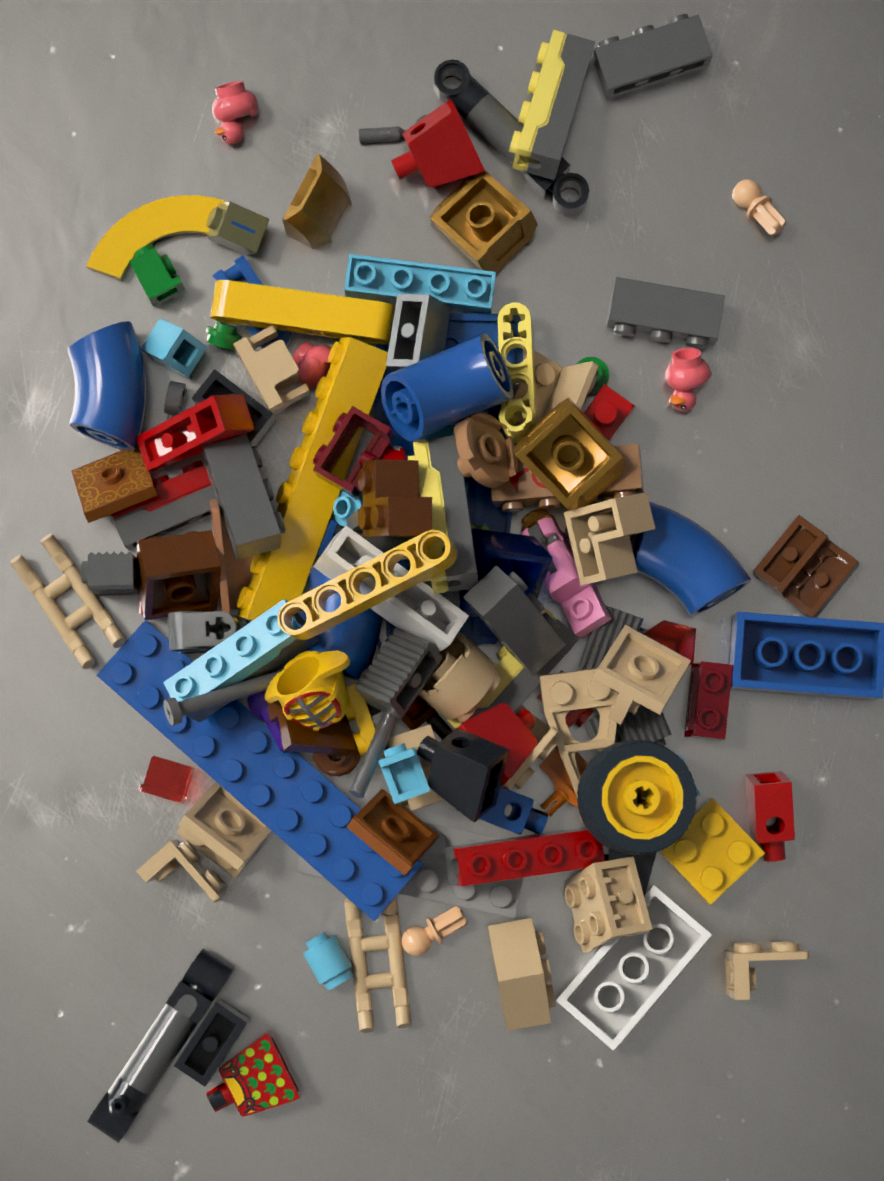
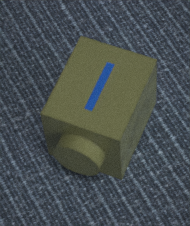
[206,201,269,255]

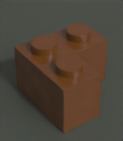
[358,460,432,538]

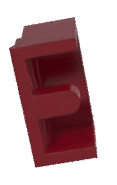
[313,406,395,500]
[684,661,733,741]

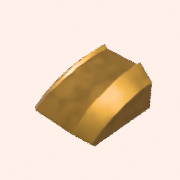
[282,154,352,249]
[429,170,538,272]
[513,397,625,511]

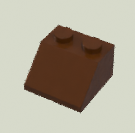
[136,530,221,621]

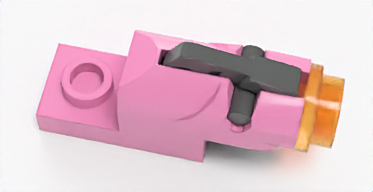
[521,509,611,638]

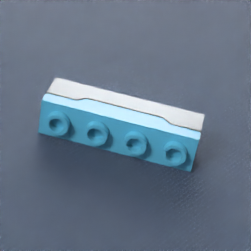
[163,599,320,723]

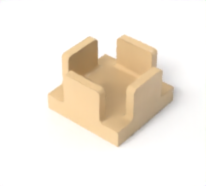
[233,325,310,416]

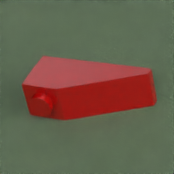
[136,394,255,472]

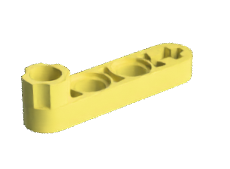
[498,302,537,444]

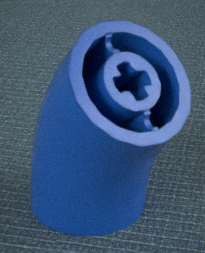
[67,321,146,451]
[381,333,514,441]
[633,502,751,616]
[304,567,382,682]

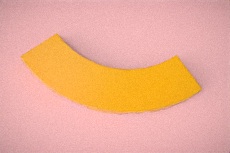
[86,195,227,281]

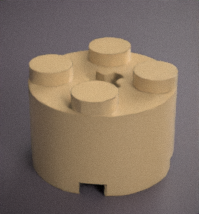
[418,632,500,722]

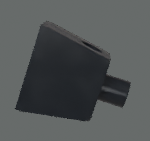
[417,729,509,823]

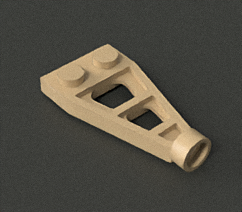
[539,668,618,823]

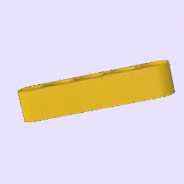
[210,280,395,344]
[277,530,457,640]

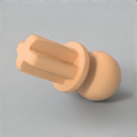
[733,179,787,236]
[402,906,467,956]

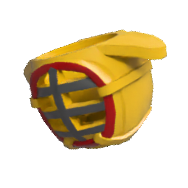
[265,650,350,731]

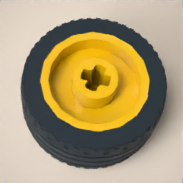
[577,740,697,855]

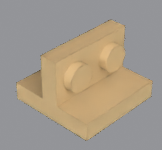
[593,625,691,725]
[176,782,272,878]

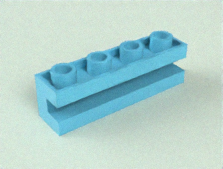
[344,254,496,314]

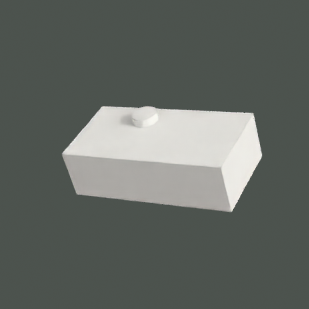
[556,886,712,1051]

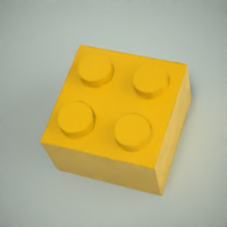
[658,798,765,905]

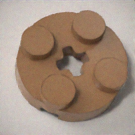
[454,412,518,488]

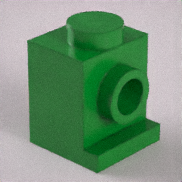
[129,244,185,306]

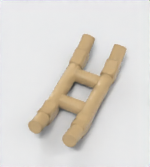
[10,533,126,669]
[344,898,412,1033]

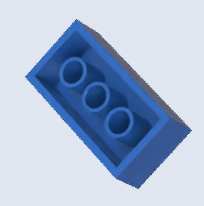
[730,612,884,700]

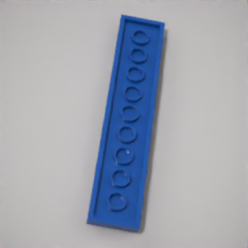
[96,620,424,921]

